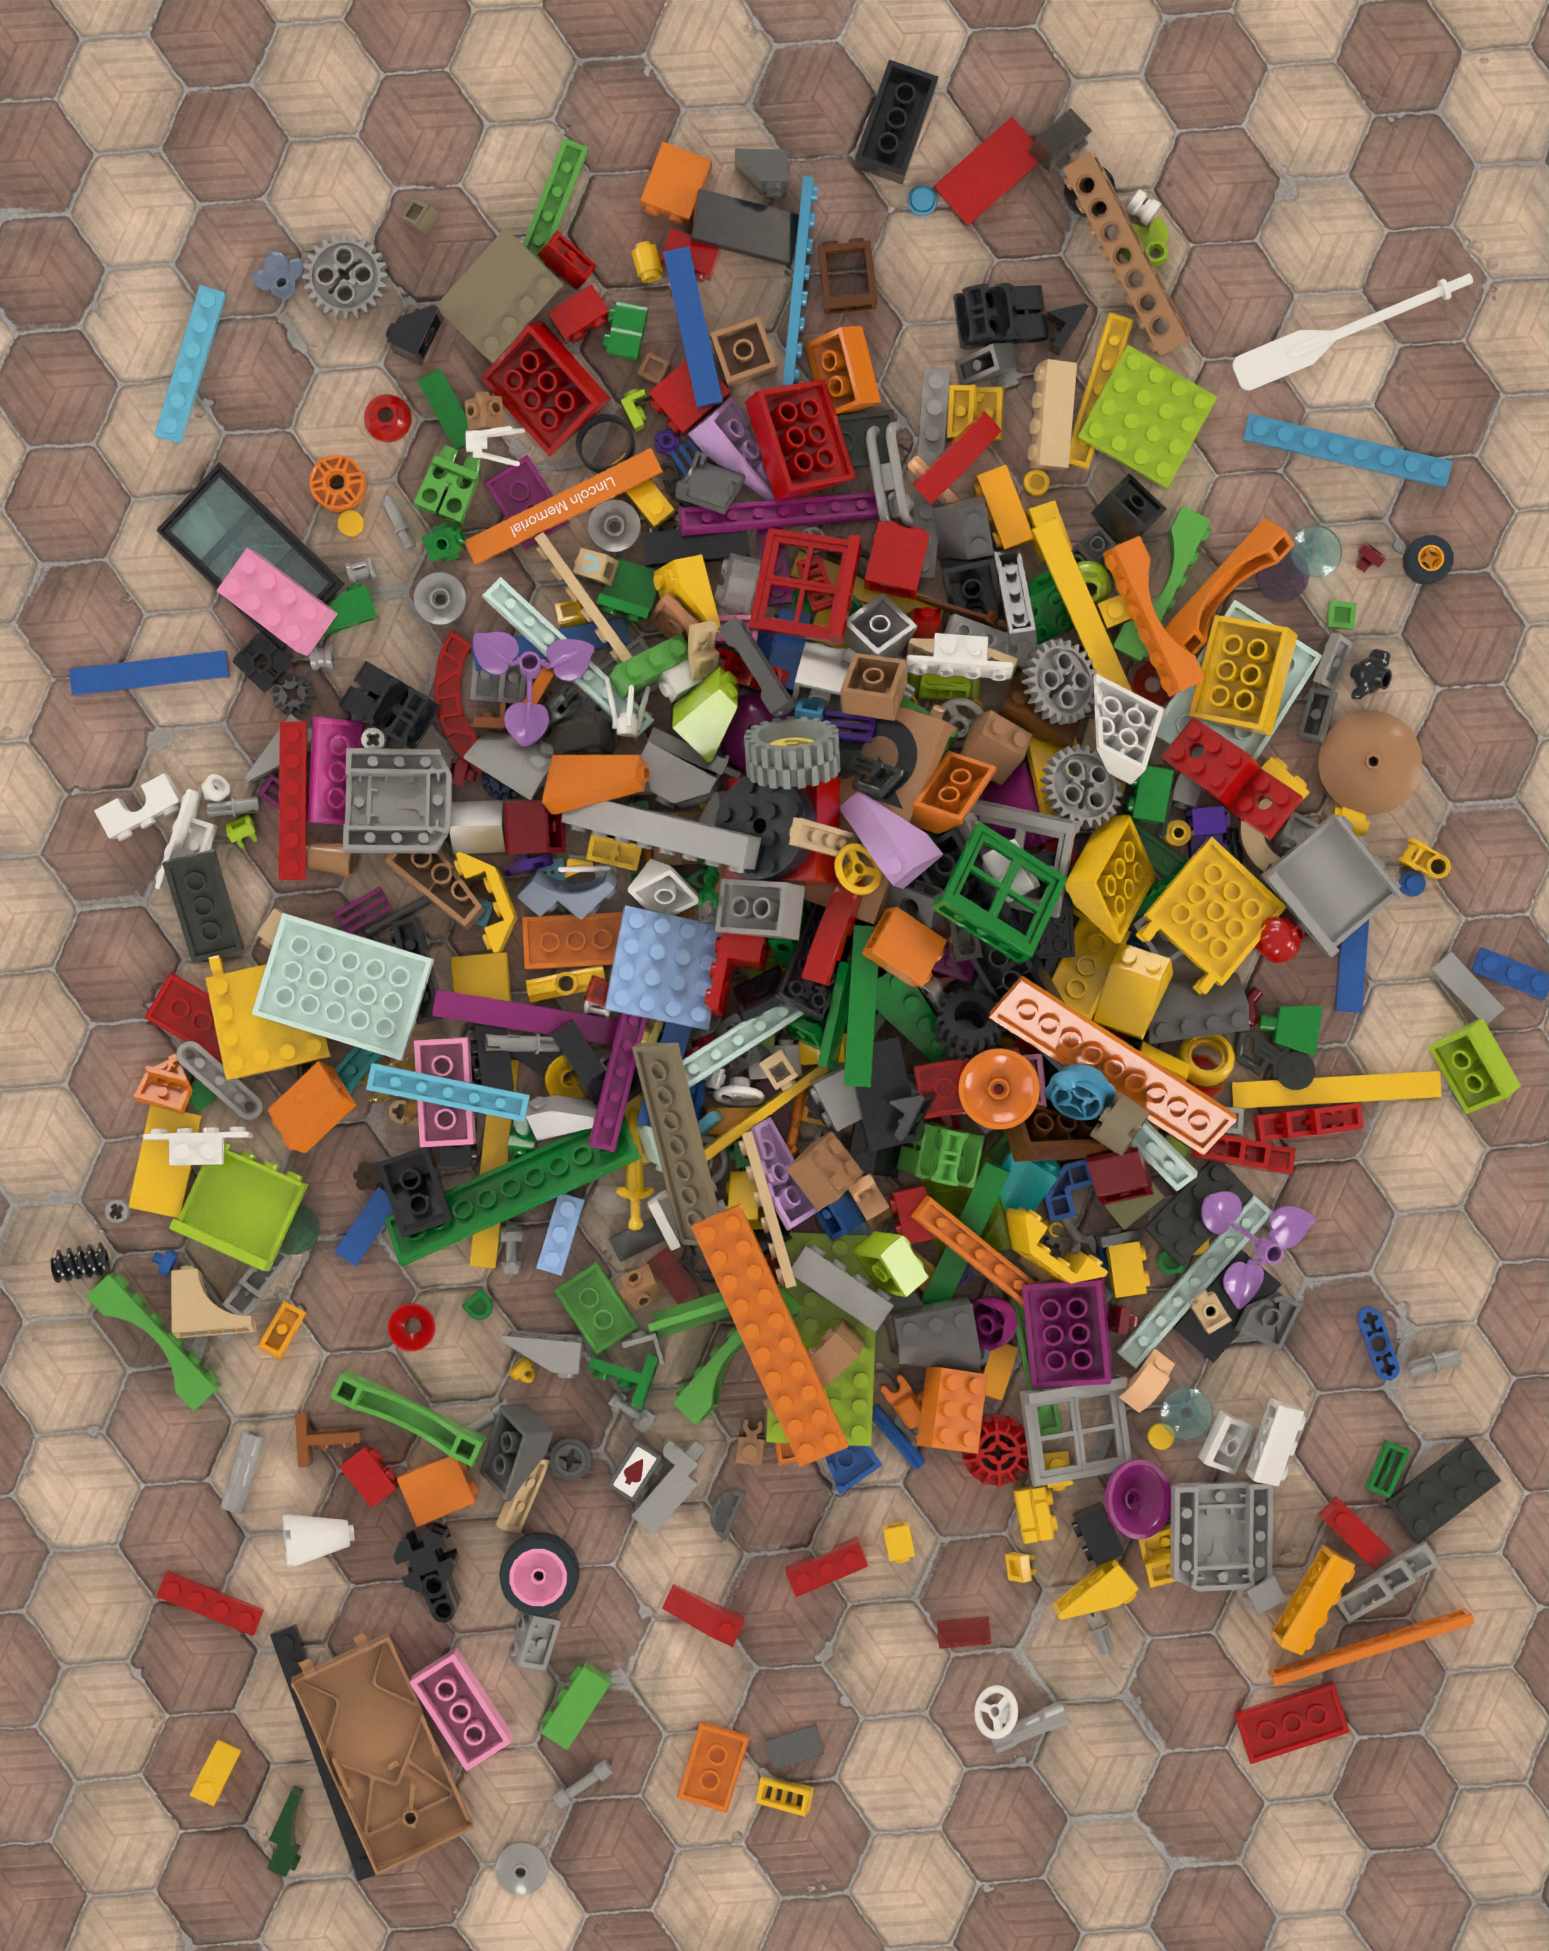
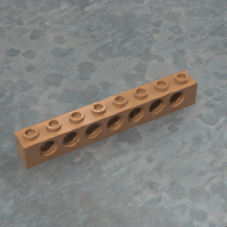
[1063,152,1192,356]

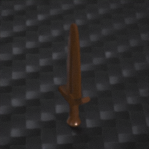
[915,595,1008,632]

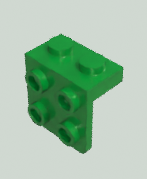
[596,558,658,624]
[1027,571,1074,645]

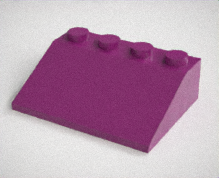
[1022,1277,1114,1388]

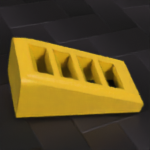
[755,1776,814,1817]

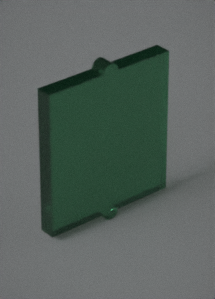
[1155,788,1174,839]

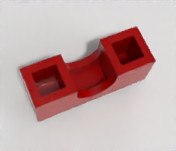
[785,1537,869,1597]

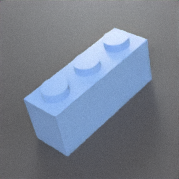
[536,1192,586,1276]

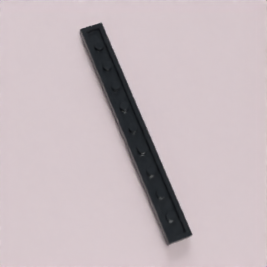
[270,1624,376,1881]

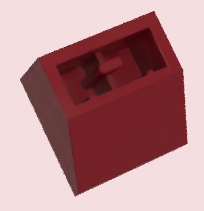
[504,800,567,855]
[1086,1146,1154,1205]

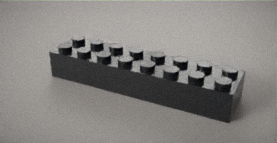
[921,827,1065,1039]

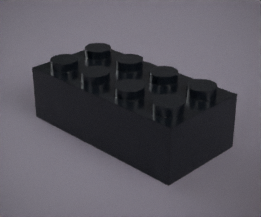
[854,59,939,185]

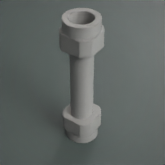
[553,1760,613,1809]

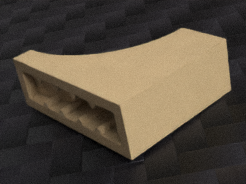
[171,1266,256,1338]

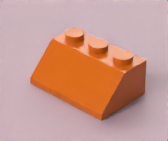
[805,326,881,416]
[913,751,997,834]

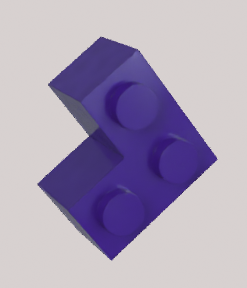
[1184,806,1230,860]

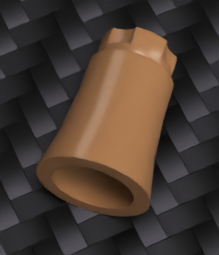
[307,841,358,879]

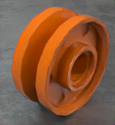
[309,454,368,513]

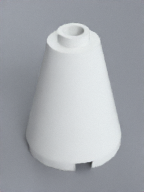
[282,1514,355,1568]

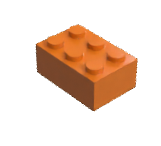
[917,1367,987,1454]

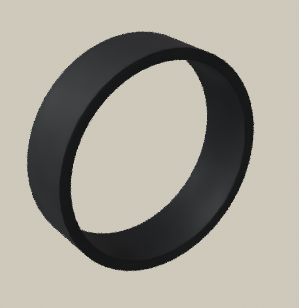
[576,414,635,473]

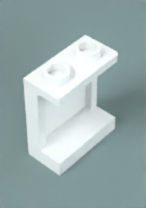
[647,1177,726,1251]

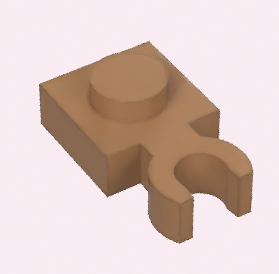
[736,1418,764,1466]

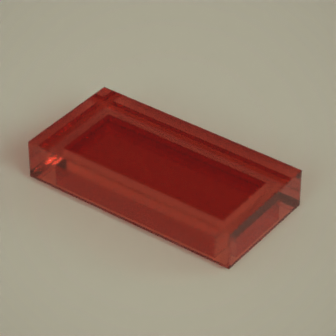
[646,1246,699,1304]
[937,1616,991,1649]

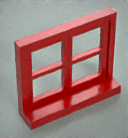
[749,527,862,645]

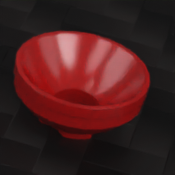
[364,394,412,443]
[388,1303,436,1351]

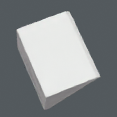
[450,800,506,855]
[628,859,699,916]
[1198,1410,1257,1475]

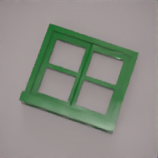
[931,822,1068,964]

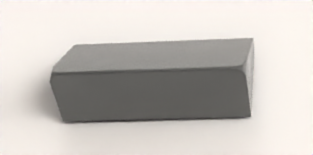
[766,1725,824,1770]

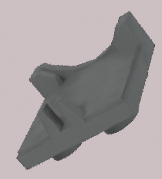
[676,451,745,514]
[712,1011,772,1081]

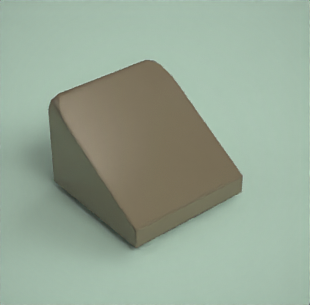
[400,197,440,236]

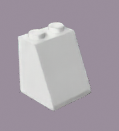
[792,642,849,711]

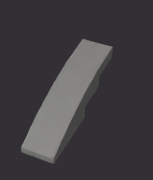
[215,1248,292,1344]
[1337,1540,1440,1623]

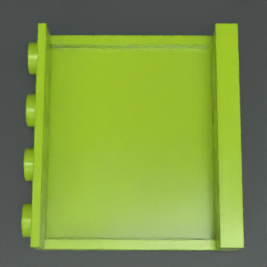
[169,1142,308,1271]

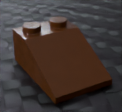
[999,667,1081,748]

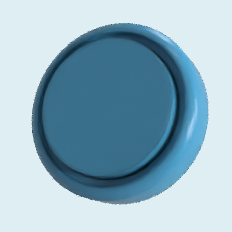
[907,185,937,216]

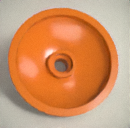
[959,1049,1040,1129]

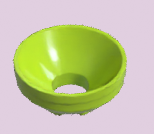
[1077,561,1111,606]

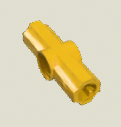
[526,965,608,1003]

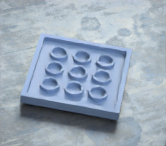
[604,906,722,1031]

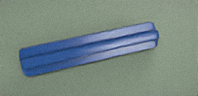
[872,1403,925,1470]

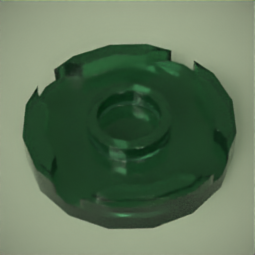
[279,1204,320,1255]

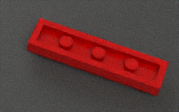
[156,1570,264,1636]

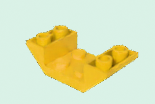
[454,852,518,953]
[1006,1207,1108,1283]

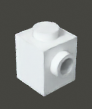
[658,659,703,703]

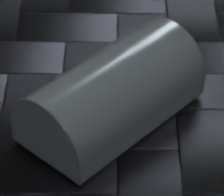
[1297,686,1338,744]

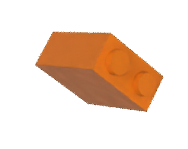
[640,142,712,226]
[861,906,947,987]
[397,1454,479,1527]

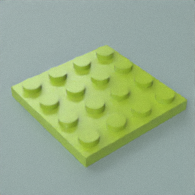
[1076,345,1218,490]

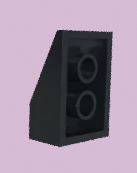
[939,555,1007,632]
[377,1147,452,1238]

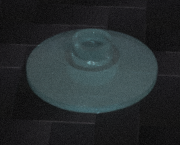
[1291,525,1342,577]
[1161,1387,1213,1440]

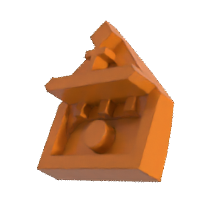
[134,1054,193,1114]

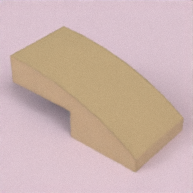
[688,620,719,680]

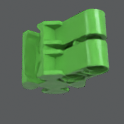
[897,1120,985,1188]

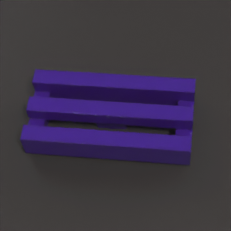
[821,710,876,743]

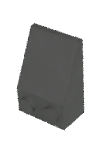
[479,1403,553,1501]

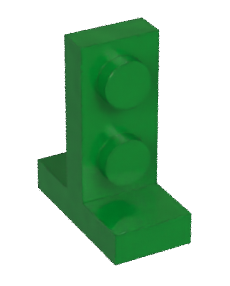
[588,1354,659,1411]

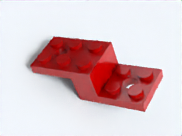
[1160,717,1303,840]
[704,933,770,1018]

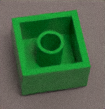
[1123,766,1174,826]

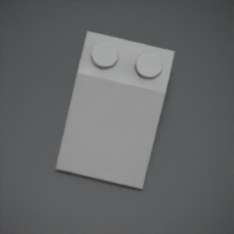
[464,730,563,800]
[715,879,805,940]
[501,1329,584,1378]

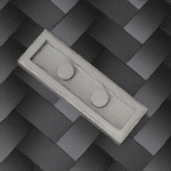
[1430,952,1505,1025]

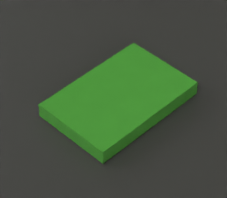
[553,1261,640,1355]

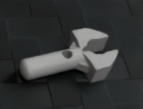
[1059,1218,1096,1254]

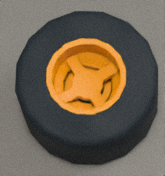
[1403,535,1454,584]

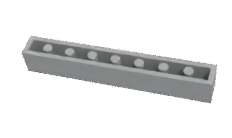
[561,800,761,873]

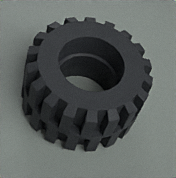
[934,988,1003,1061]

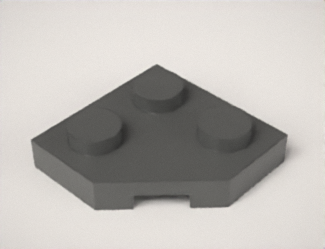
[1235,1292,1303,1351]

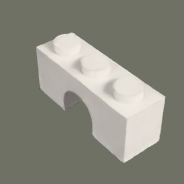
[94,774,182,841]

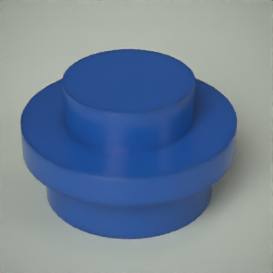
[1399,871,1426,897]

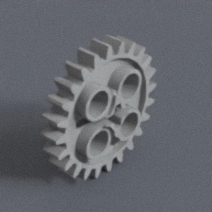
[302,233,389,321]
[1022,638,1097,725]
[1040,744,1123,830]

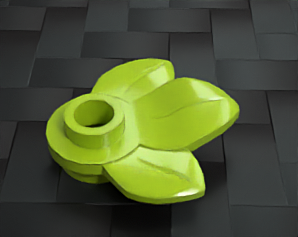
[1122,217,1169,267]

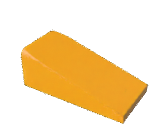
[257,1300,307,1361]

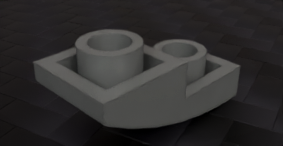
[1071,525,1118,563]

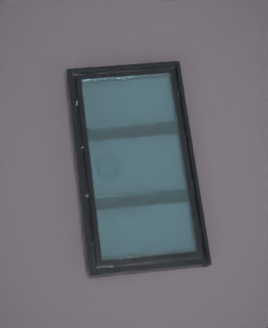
[156,462,345,651]

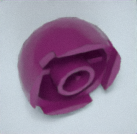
[972,1296,1018,1350]

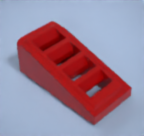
[796,554,834,614]

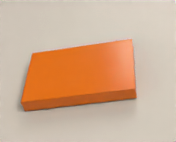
[677,1720,750,1813]

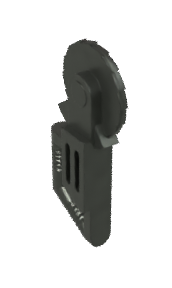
[837,740,905,799]
[1233,1030,1315,1090]

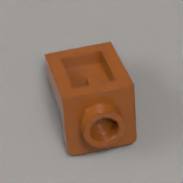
[473,702,508,731]

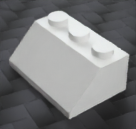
[1244,1398,1306,1486]

